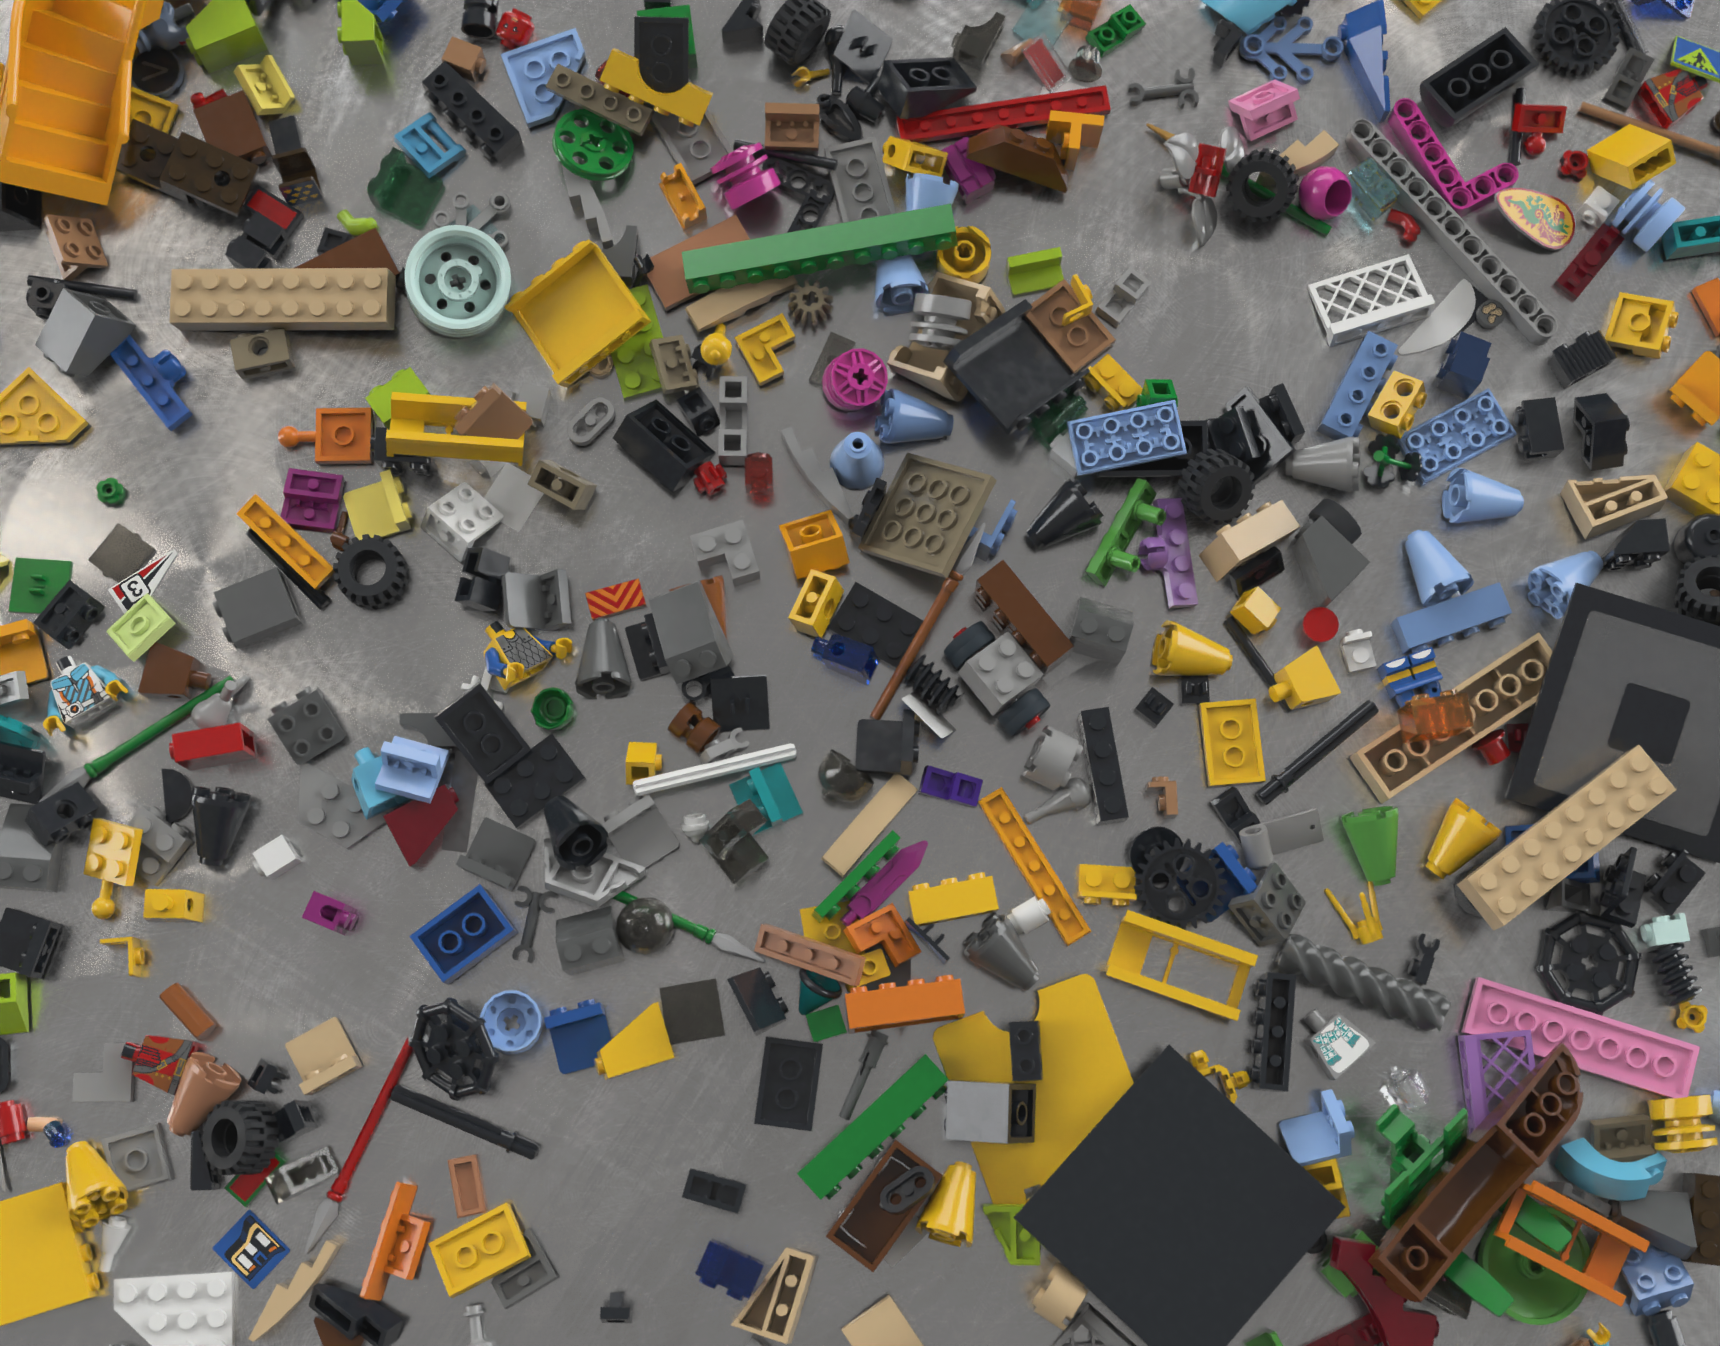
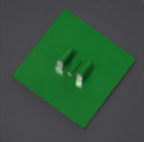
[9,557,72,614]

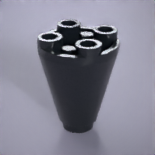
[1026,478,1104,548]
[191,786,251,866]

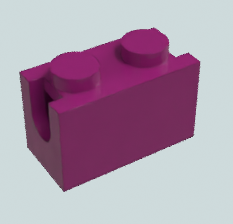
[302,891,357,936]

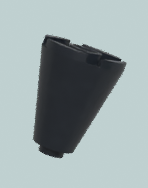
[544,796,609,870]

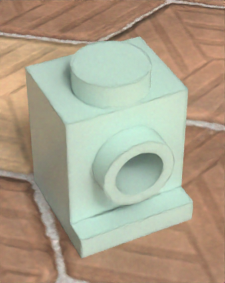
[1640,913,1690,948]

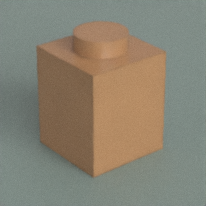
[441,36,486,82]

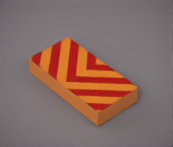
[585,578,646,621]

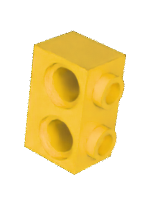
[1368,370,1427,439]

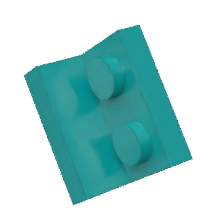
[729,762,803,837]

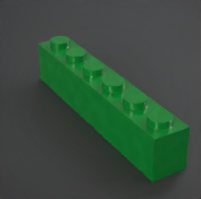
[797,1054,949,1200]

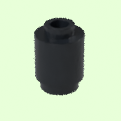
[1647,1309,1686,1346]

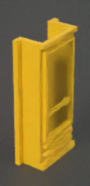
[386,392,527,466]
[1104,910,1258,1021]

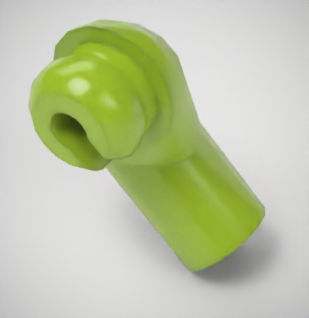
[337,209,377,236]

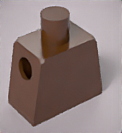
[138,642,211,700]

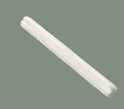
[633,743,797,796]

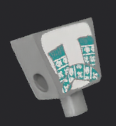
[1304,1008,1376,1080]

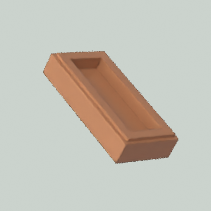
[448,1154,488,1218]

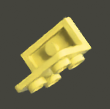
[343,469,412,540]

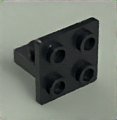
[625,613,670,680]
[0,741,46,804]

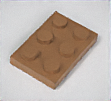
[1025,279,1116,374]

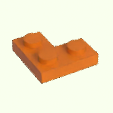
[843,903,922,967]

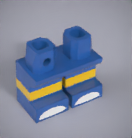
[1377,647,1443,711]

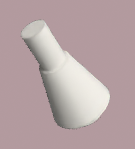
[98,1216,131,1272]

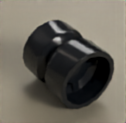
[461,0,499,39]

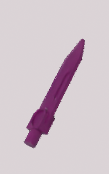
[840,840,928,927]

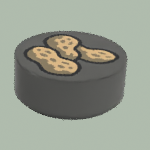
[1476,300,1505,329]

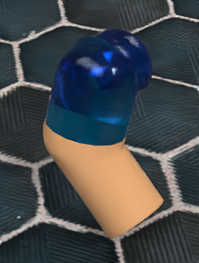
[27,1117,67,1148]

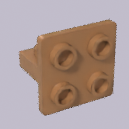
[44,214,108,281]

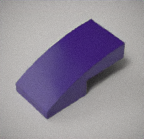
[918,765,983,807]

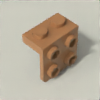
[454,383,533,439]

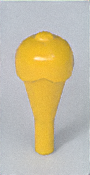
[700,323,732,366]

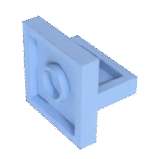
[375,736,449,804]

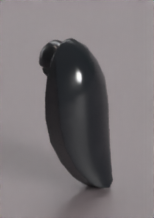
[816,94,863,142]

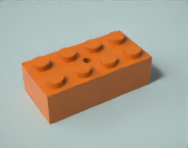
[845,975,965,1034]

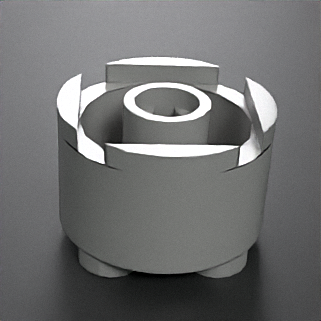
[1023,725,1083,791]

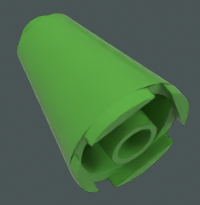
[1341,806,1399,886]

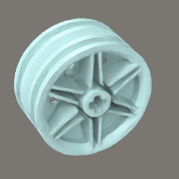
[405,225,511,338]

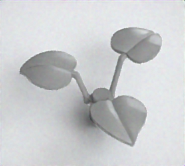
[1160,126,1244,246]

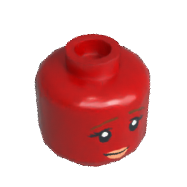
[496,8,535,50]

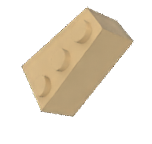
[1199,500,1301,582]

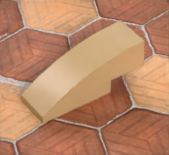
[1256,130,1339,187]

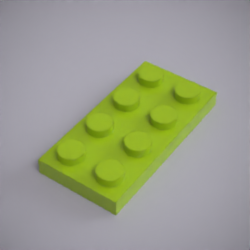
[611,284,663,401]

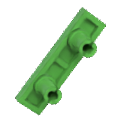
[1086,478,1166,587]

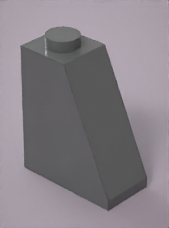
[1608,1190,1697,1259]

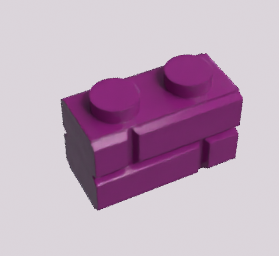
[941,137,996,204]

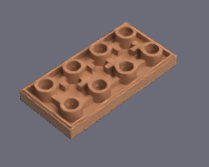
[646,215,750,311]

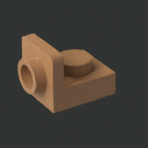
[1145,776,1178,819]

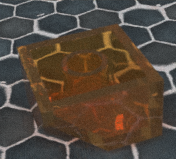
[1397,689,1474,744]

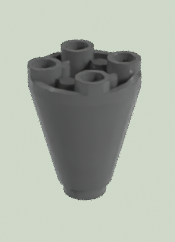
[963,912,1040,991]

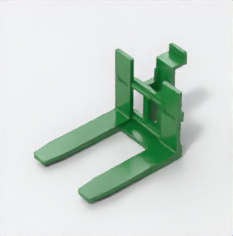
[1376,1104,1572,1317]

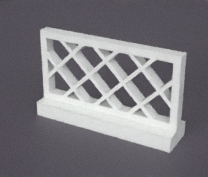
[1307,254,1435,347]

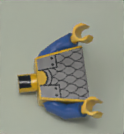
[483,621,572,690]

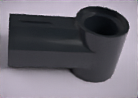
[681,665,735,706]

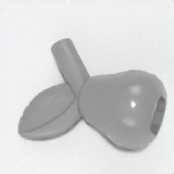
[191,675,250,729]

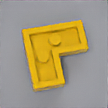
[734,313,795,386]

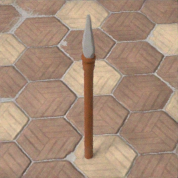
[870,523,986,720]

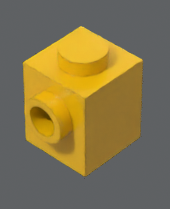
[1230,586,1281,634]
[626,742,662,785]

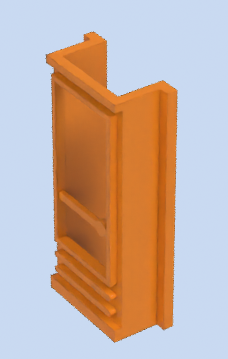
[1493,1180,1650,1307]

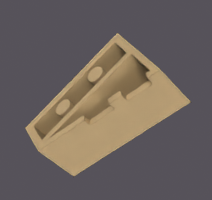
[1560,475,1668,540]
[731,1247,818,1344]

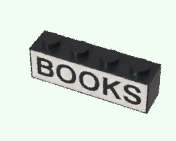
[1078,707,1129,826]

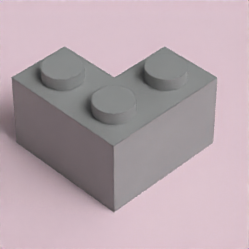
[690,520,760,587]

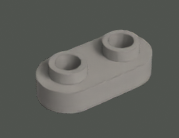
[567,397,615,446]

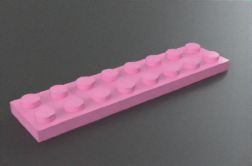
[1461,977,1700,1099]

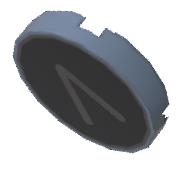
[131,46,184,98]

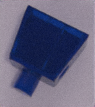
[811,633,879,686]

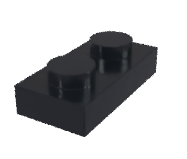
[1229,546,1285,598]

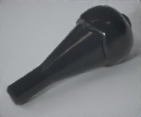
[824,24,845,94]

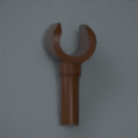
[330,511,350,551]

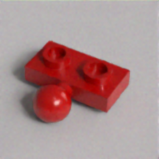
[1511,103,1567,156]

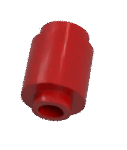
[0,1100,27,1145]

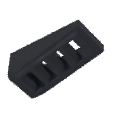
[190,1131,220,1191]

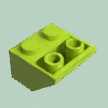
[337,0,384,65]
[0,972,29,1035]

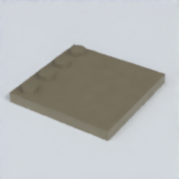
[858,453,997,578]

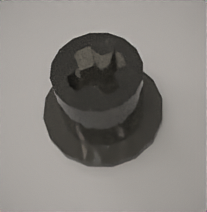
[1068,45,1102,82]

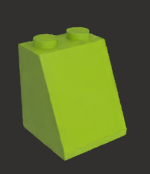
[185,0,268,74]

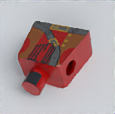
[1637,68,1708,130]
[121,1035,198,1095]

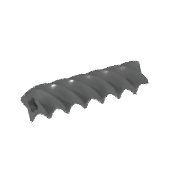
[1275,934,1451,1032]

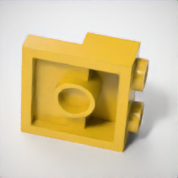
[1605,292,1679,359]

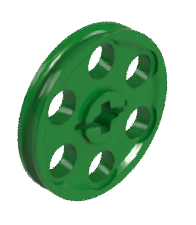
[552,109,634,181]

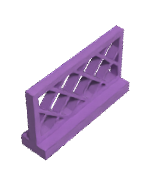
[1458,1030,1535,1135]

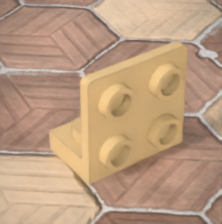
[285,1017,363,1095]

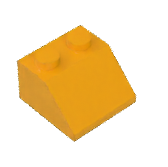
[779,510,850,579]

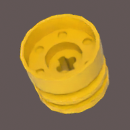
[1647,1095,1718,1153]

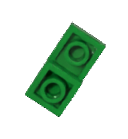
[1085,4,1146,58]

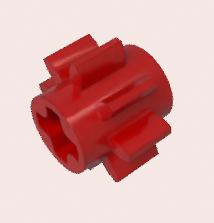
[693,461,727,496]

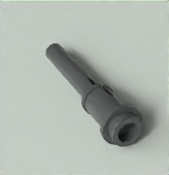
[839,1029,889,1120]

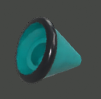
[799,968,842,1015]

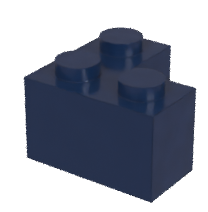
[1436,331,1492,400]

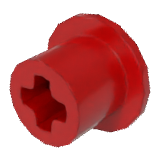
[1302,607,1339,643]
[1471,729,1511,765]

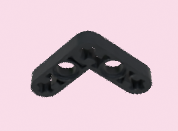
[762,157,834,233]

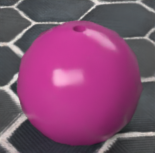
[1298,166,1352,220]

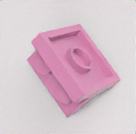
[1228,79,1300,141]

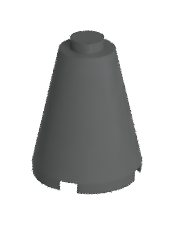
[575,618,632,699]

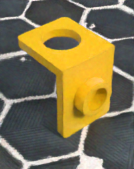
[1061,274,1094,326]
[99,937,145,978]
[844,949,891,992]

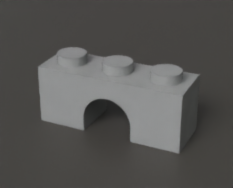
[718,376,748,465]

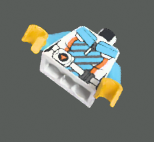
[43,656,128,736]

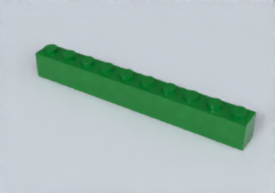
[682,204,958,294]

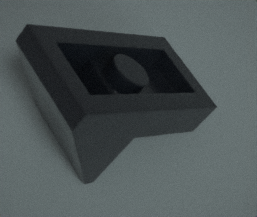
[722,0,763,44]

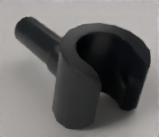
[632,254,654,288]

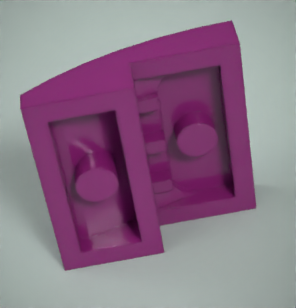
[280,468,344,533]

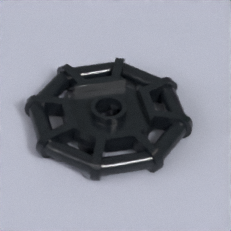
[1536,911,1642,1016]
[408,998,500,1101]

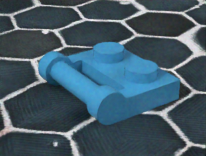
[394,112,466,178]

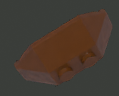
[967,124,1068,193]

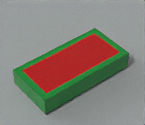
[224,1151,287,1207]

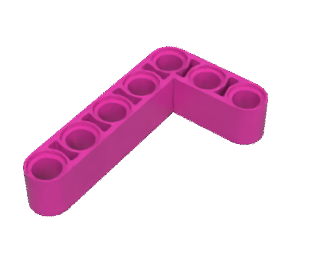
[1388,98,1519,217]

